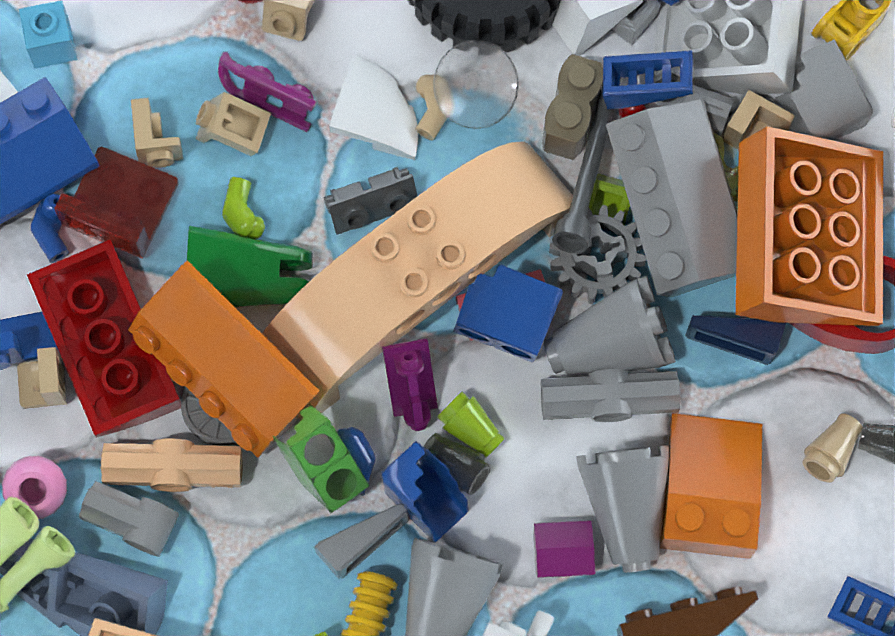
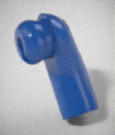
[30,194,69,263]
[336,427,376,495]

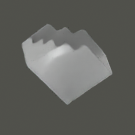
[775,40,873,141]

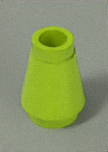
[437,391,505,458]

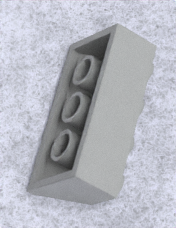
[606,99,737,297]

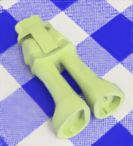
[0,497,75,613]

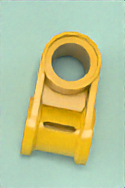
[811,0,891,61]

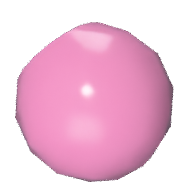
[2,456,67,519]

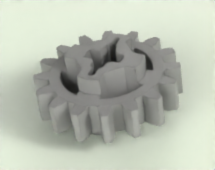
[549,205,646,304]

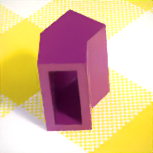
[533,520,595,578]

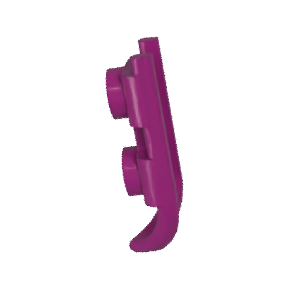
[218,51,317,132]

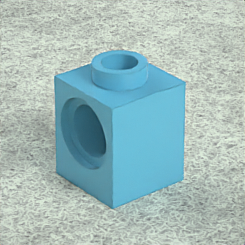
[19,0,78,69]

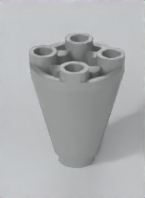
[543,276,676,375]

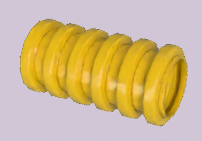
[341,571,398,636]

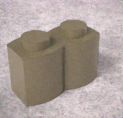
[542,54,603,160]

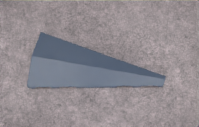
[0,538,168,636]

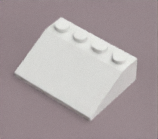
[654,0,802,95]

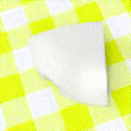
[329,56,418,160]

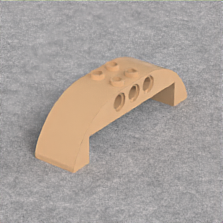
[262,141,573,421]

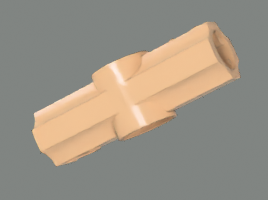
[101,438,243,492]

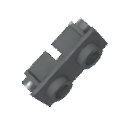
[323,167,417,235]

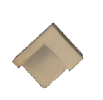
[722,90,795,150]

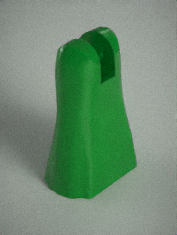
[187,226,313,308]

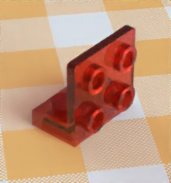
[54,147,179,259]

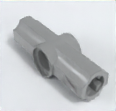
[540,369,680,422]

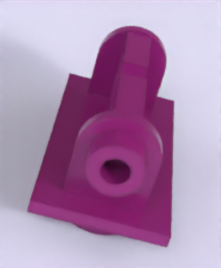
[382,338,438,431]

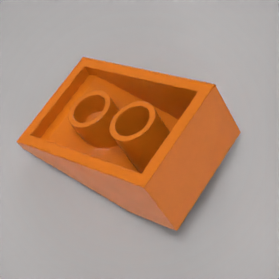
[660,413,762,559]

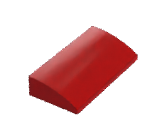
[27,239,181,438]

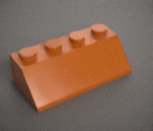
[128,261,320,458]

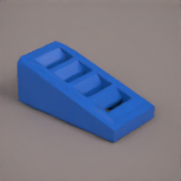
[603,50,693,109]
[827,576,895,636]

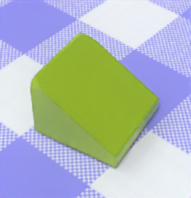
[589,173,630,225]

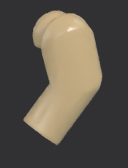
[415,74,453,141]

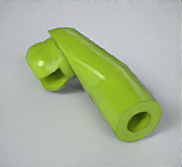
[222,177,265,239]

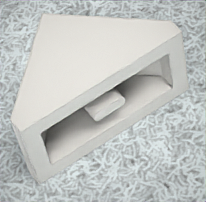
[552,0,643,56]

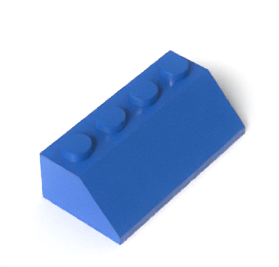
[0,76,100,225]

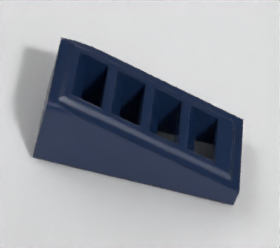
[685,315,786,365]

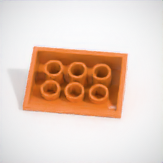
[735,127,883,326]

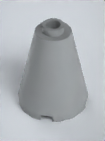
[576,445,669,572]
[405,538,503,636]

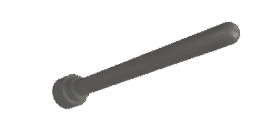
[552,80,622,253]

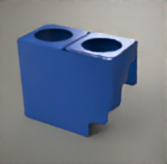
[453,265,563,362]
[382,441,469,542]

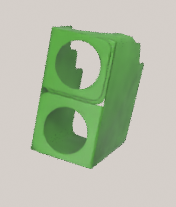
[272,403,369,513]

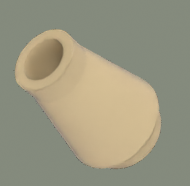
[802,414,863,483]

